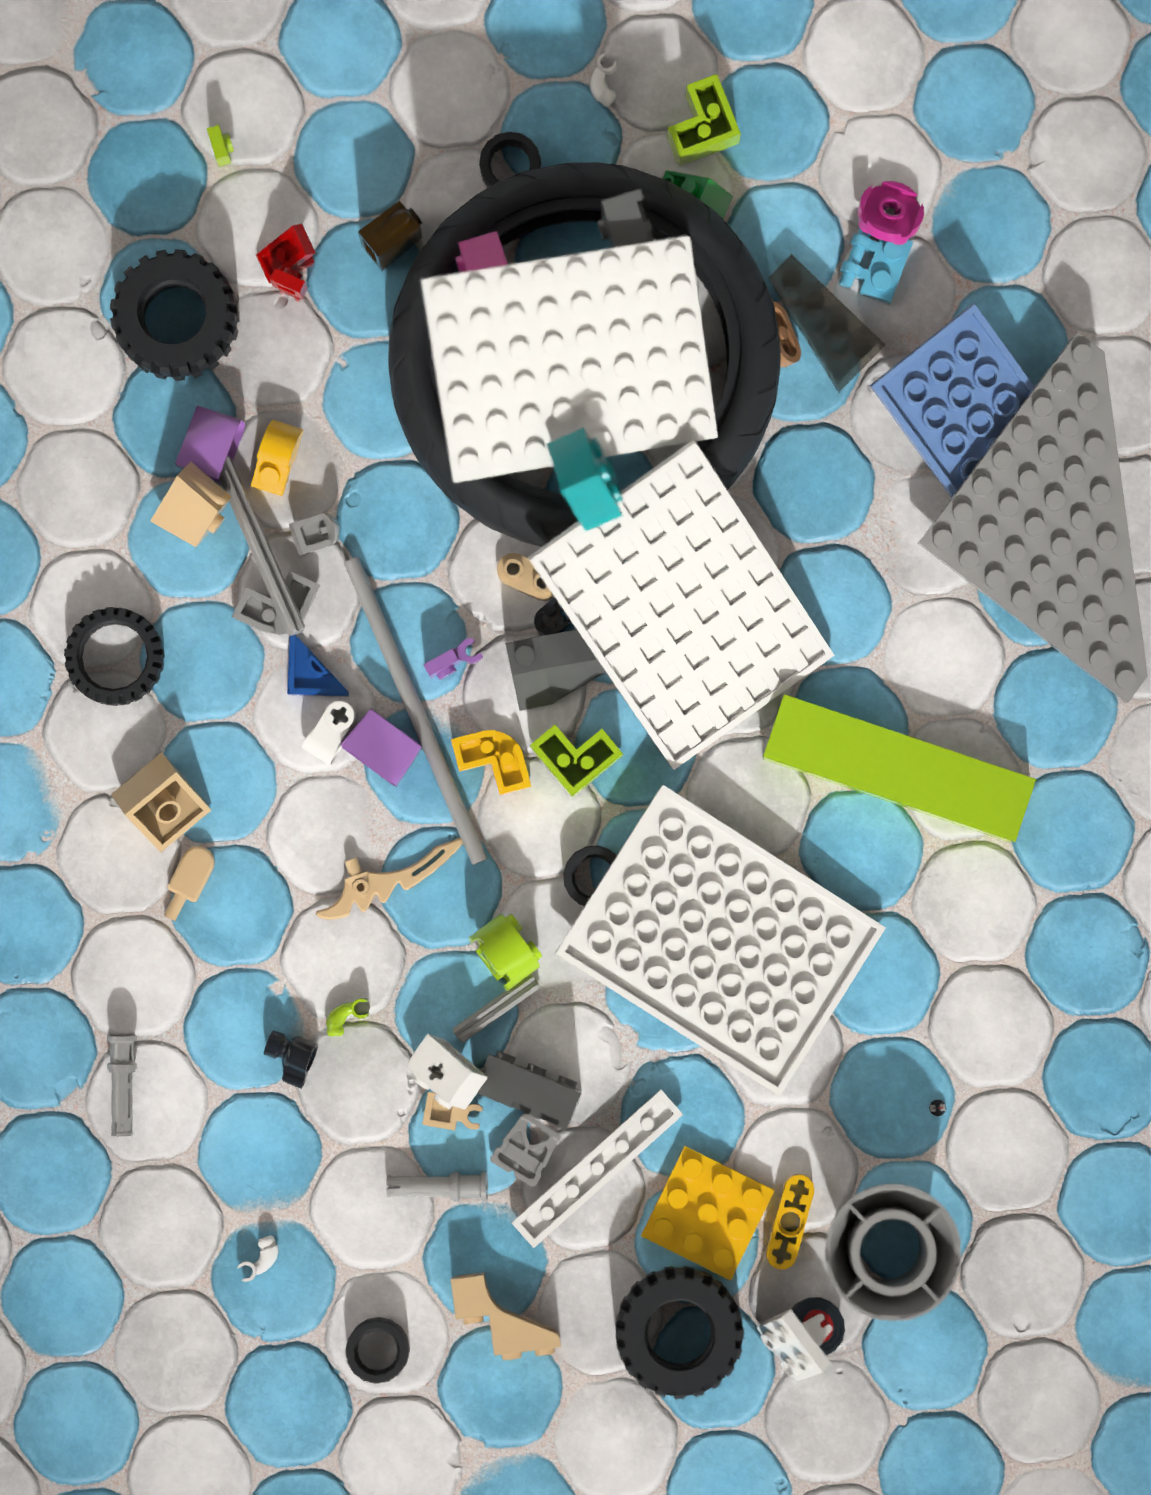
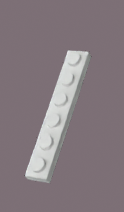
[512,1089,683,1248]

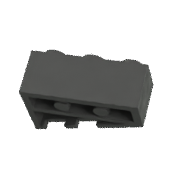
[597,189,654,248]
[477,1050,582,1131]

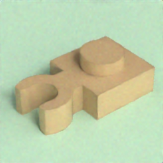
[422,1091,483,1131]

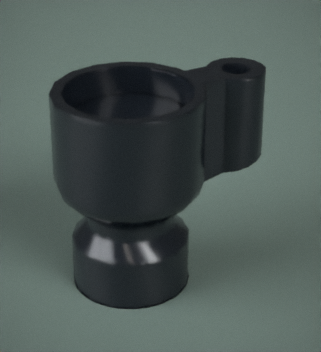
[264,1030,318,1089]

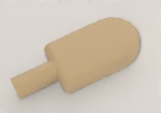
[164,846,215,921]

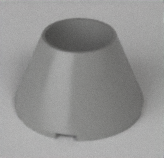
[825,1184,961,1321]

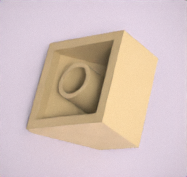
[111,752,211,852]

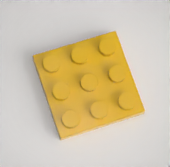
[641,1145,775,1281]

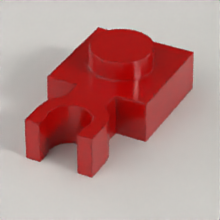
[270,267,308,302]

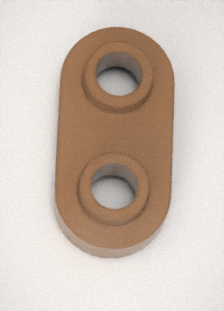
[773,302,801,367]

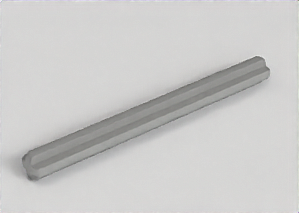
[219,456,305,636]

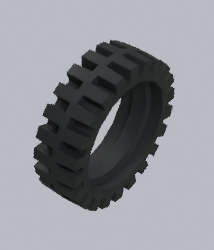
[64,607,165,706]

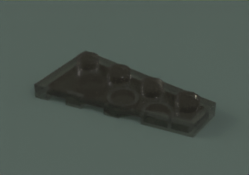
[768,254,885,393]

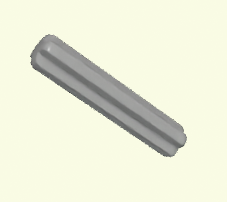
[453,974,540,1042]

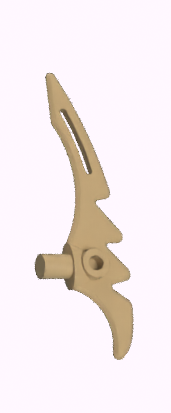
[316,837,463,920]

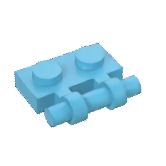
[839,228,913,305]

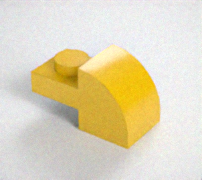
[251,420,304,496]

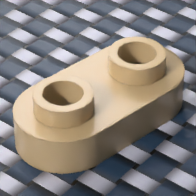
[497,553,554,601]

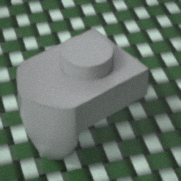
[289,513,340,556]

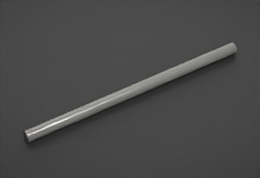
[344,557,487,865]

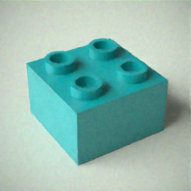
[547,427,624,532]

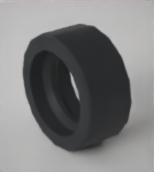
[479,131,541,187]
[563,845,617,906]
[345,1317,410,1384]

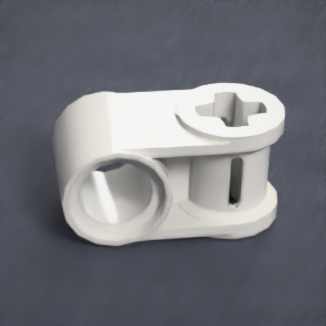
[302,701,357,765]

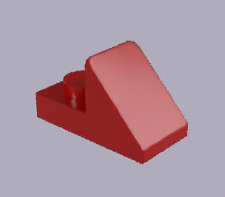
[256,223,316,284]

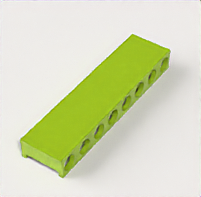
[763,694,1036,843]

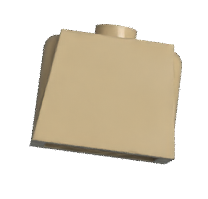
[150,462,231,547]

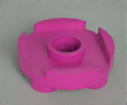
[857,181,924,245]

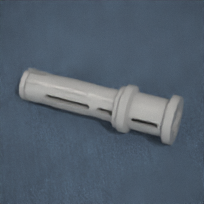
[107,1035,137,1136]
[386,1171,488,1202]

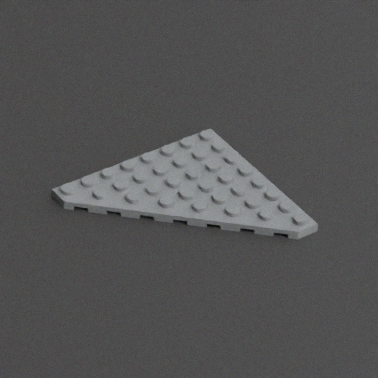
[917,332,1148,703]

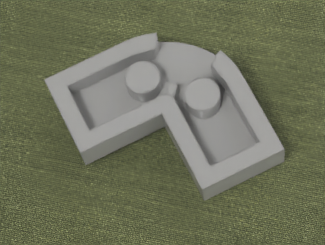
[232,571,320,635]

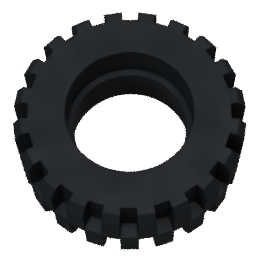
[110,249,240,381]
[615,1266,744,1399]

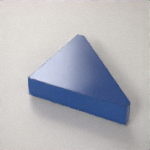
[287,635,349,697]

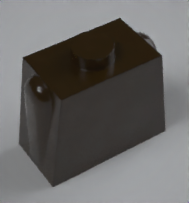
[358,201,422,271]

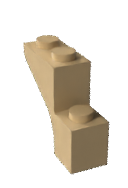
[451,1272,561,1360]

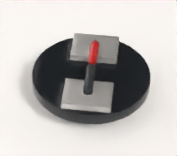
[929,1100,946,1116]

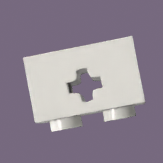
[405,1034,488,1110]

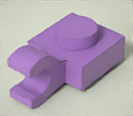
[423,638,483,680]

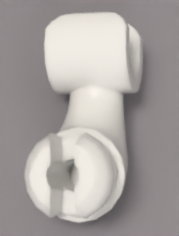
[590,53,616,107]
[237,1235,279,1282]

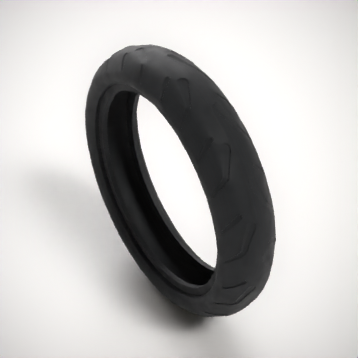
[388,162,781,547]

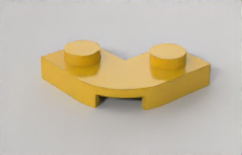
[451,730,532,795]

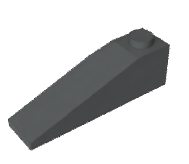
[505,630,606,711]

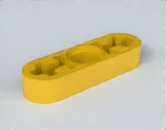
[766,1174,814,1270]

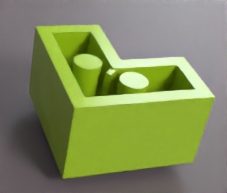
[667,74,741,167]
[529,725,623,798]

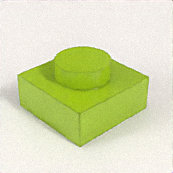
[206,125,235,167]

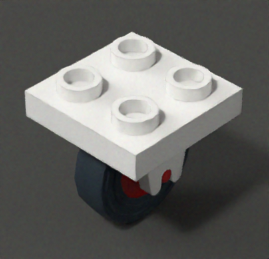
[756,1297,845,1381]

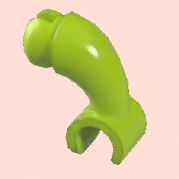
[325,998,370,1037]

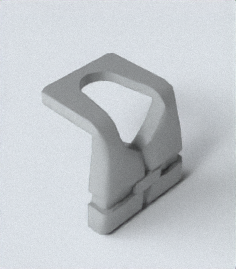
[490,1113,561,1187]

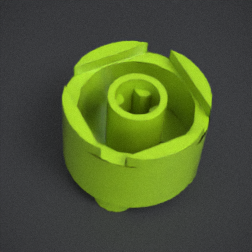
[468,914,543,991]

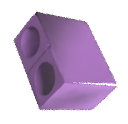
[175,406,245,486]
[340,709,422,787]

